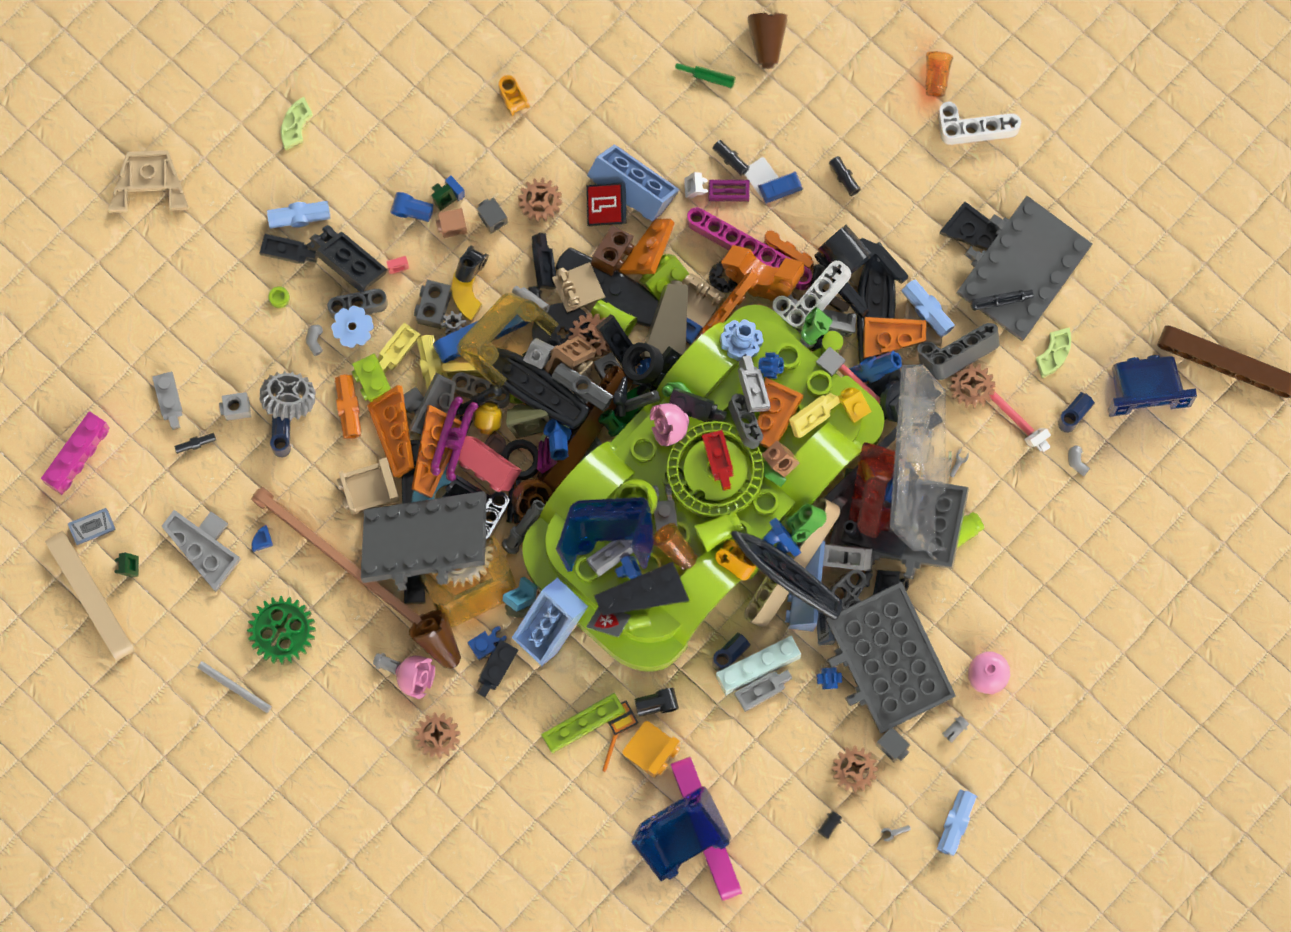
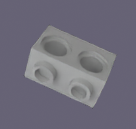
[823,544,872,570]

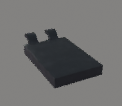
[306,225,388,293]

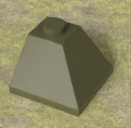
[506,404,551,439]

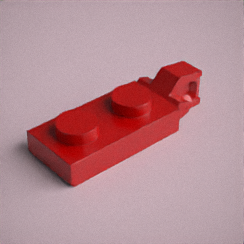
[702,430,734,491]

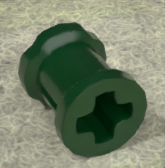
[598,409,625,437]

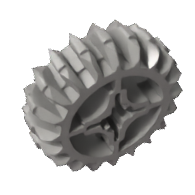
[259,370,316,421]

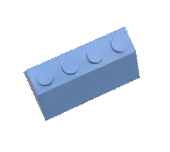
[587,144,680,221]
[785,541,825,632]

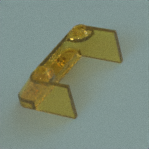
[457,293,559,388]
[418,535,518,628]

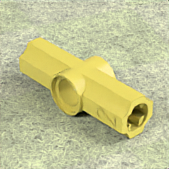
[417,335,443,390]

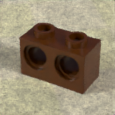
[591,225,634,276]

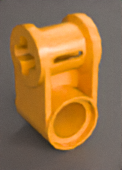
[499,75,530,116]
[715,540,756,580]

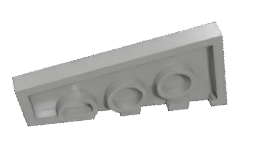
[162,510,241,592]

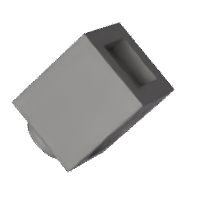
[523,338,554,369]
[219,392,251,421]

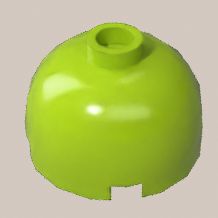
[614,479,658,523]

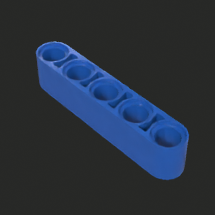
[433,302,531,363]

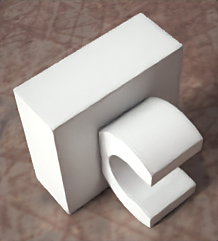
[684,172,708,198]
[1024,428,1051,452]

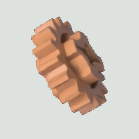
[518,178,562,223]
[568,313,610,358]
[950,363,995,409]
[414,713,461,759]
[832,746,878,793]

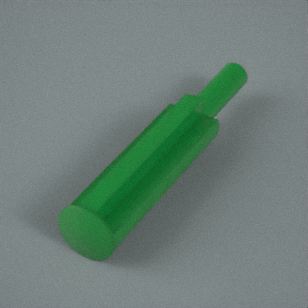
[675,63,735,88]

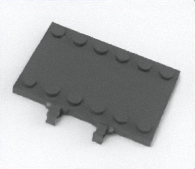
[956,196,1092,341]
[830,468,969,579]
[361,491,487,591]
[825,582,956,733]

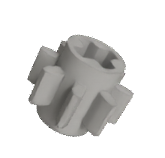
[441,311,467,335]

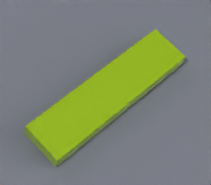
[541,693,625,754]

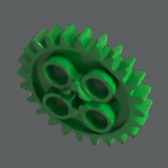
[247,596,316,665]

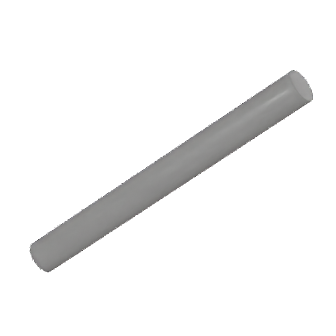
[198,661,272,713]

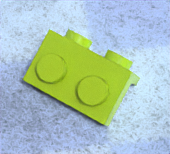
[639,254,689,300]
[352,353,391,402]

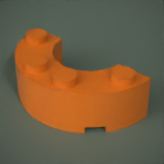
[721,245,804,301]

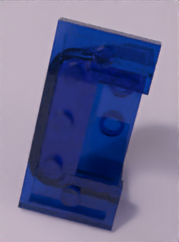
[1108,355,1197,417]

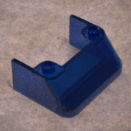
[556,497,654,572]

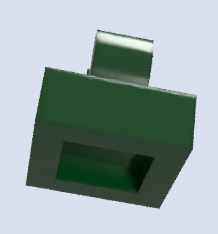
[431,183,457,211]
[114,552,139,577]

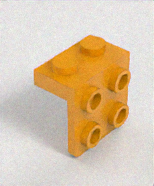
[622,721,681,778]

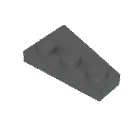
[409,373,456,435]

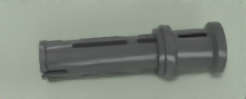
[502,500,545,554]

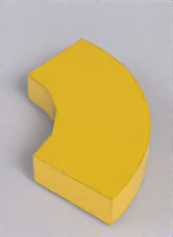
[452,270,482,322]

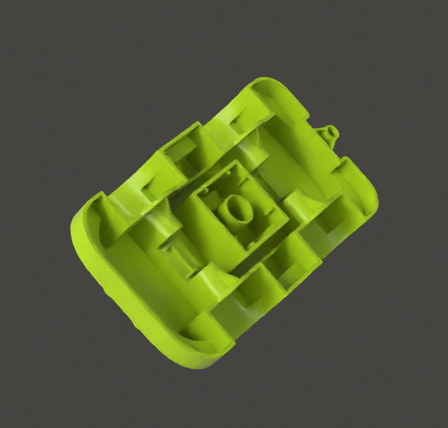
[522,305,884,672]

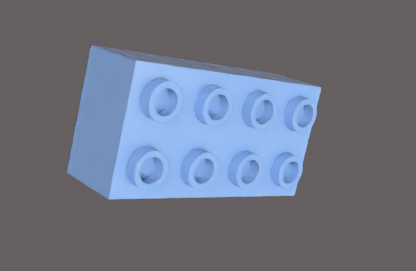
[512,578,588,666]

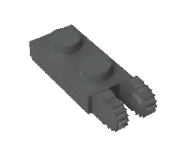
[652,484,680,545]

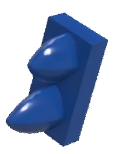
[763,518,802,557]

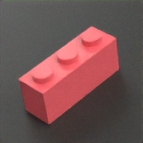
[458,436,522,492]

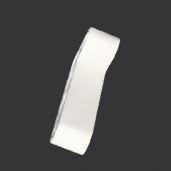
[938,102,1021,145]
[773,261,851,331]

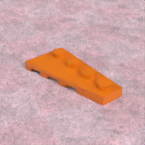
[367,385,414,478]

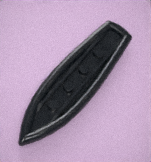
[857,242,896,364]
[556,247,659,327]
[477,346,590,429]
[731,531,842,620]

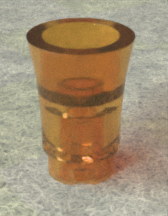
[925,51,954,97]
[652,523,697,570]

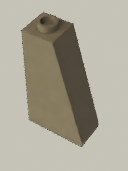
[641,281,688,359]

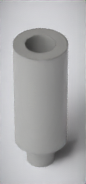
[512,286,550,317]

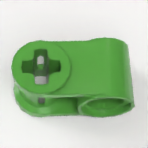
[801,307,833,345]
[786,504,827,543]

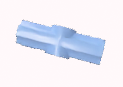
[267,201,331,229]
[901,279,955,338]
[937,789,977,856]

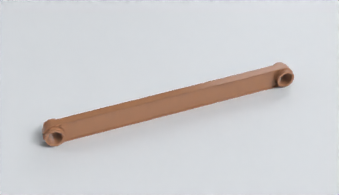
[251,486,424,624]

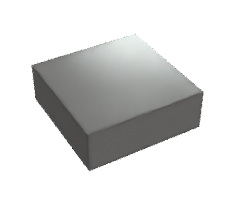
[816,347,846,377]
[199,512,228,540]

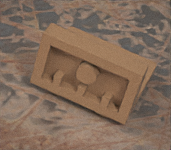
[544,336,597,375]

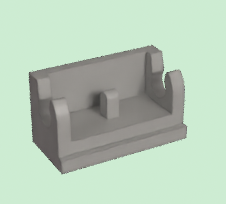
[822,309,856,337]

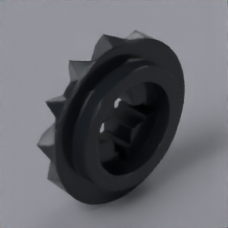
[709,261,738,293]

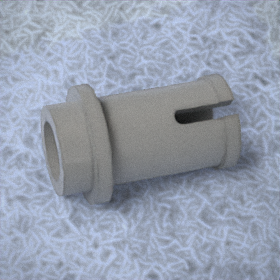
[373,653,401,675]
[942,716,969,743]

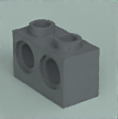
[414,280,452,329]

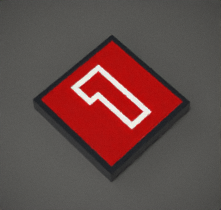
[586,183,627,226]

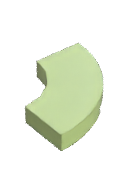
[281,97,313,150]
[1036,328,1071,378]

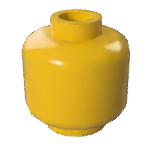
[474,402,502,434]

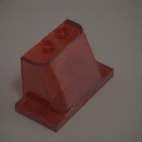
[848,442,904,538]

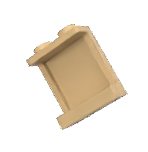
[337,457,400,515]

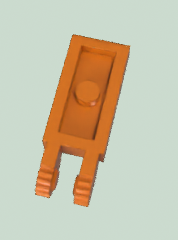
[765,230,814,271]

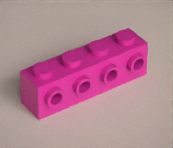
[41,411,110,495]

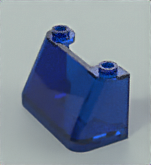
[631,786,731,881]

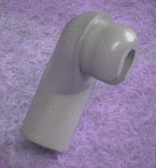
[306,325,323,356]
[1068,445,1090,476]

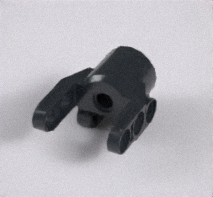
[814,224,908,318]

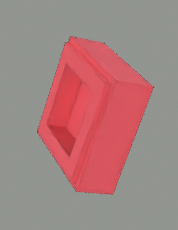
[386,256,409,274]

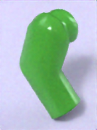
[662,382,691,397]
[764,461,787,487]

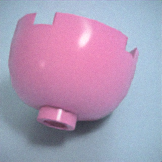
[650,403,689,446]
[968,652,1010,694]
[396,655,435,699]

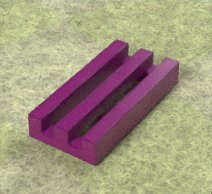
[709,180,750,202]
[537,437,557,474]

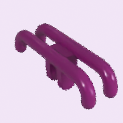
[431,396,478,481]

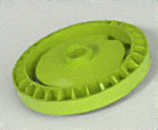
[667,421,764,518]

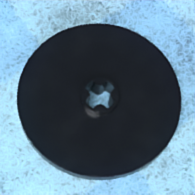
[532,303,594,361]

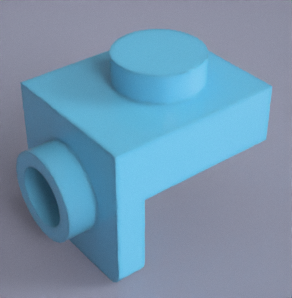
[502,577,537,612]

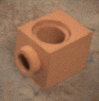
[436,208,467,238]
[762,441,800,477]

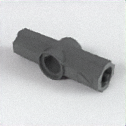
[552,362,614,412]

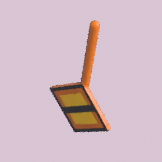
[602,700,639,772]

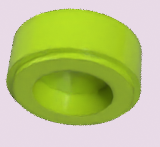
[268,286,290,308]

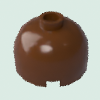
[512,479,553,518]

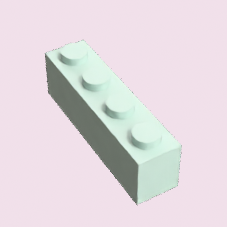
[716,635,801,696]

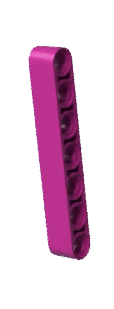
[687,207,812,290]
[670,757,742,901]

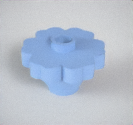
[331,306,374,348]
[720,319,763,361]

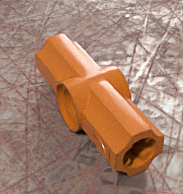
[335,374,361,439]

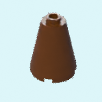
[747,13,788,69]
[409,610,461,669]

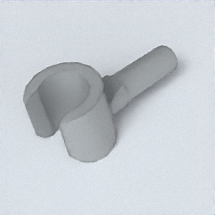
[949,448,969,478]
[881,825,911,842]

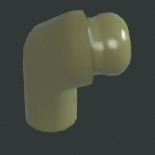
[505,604,533,618]

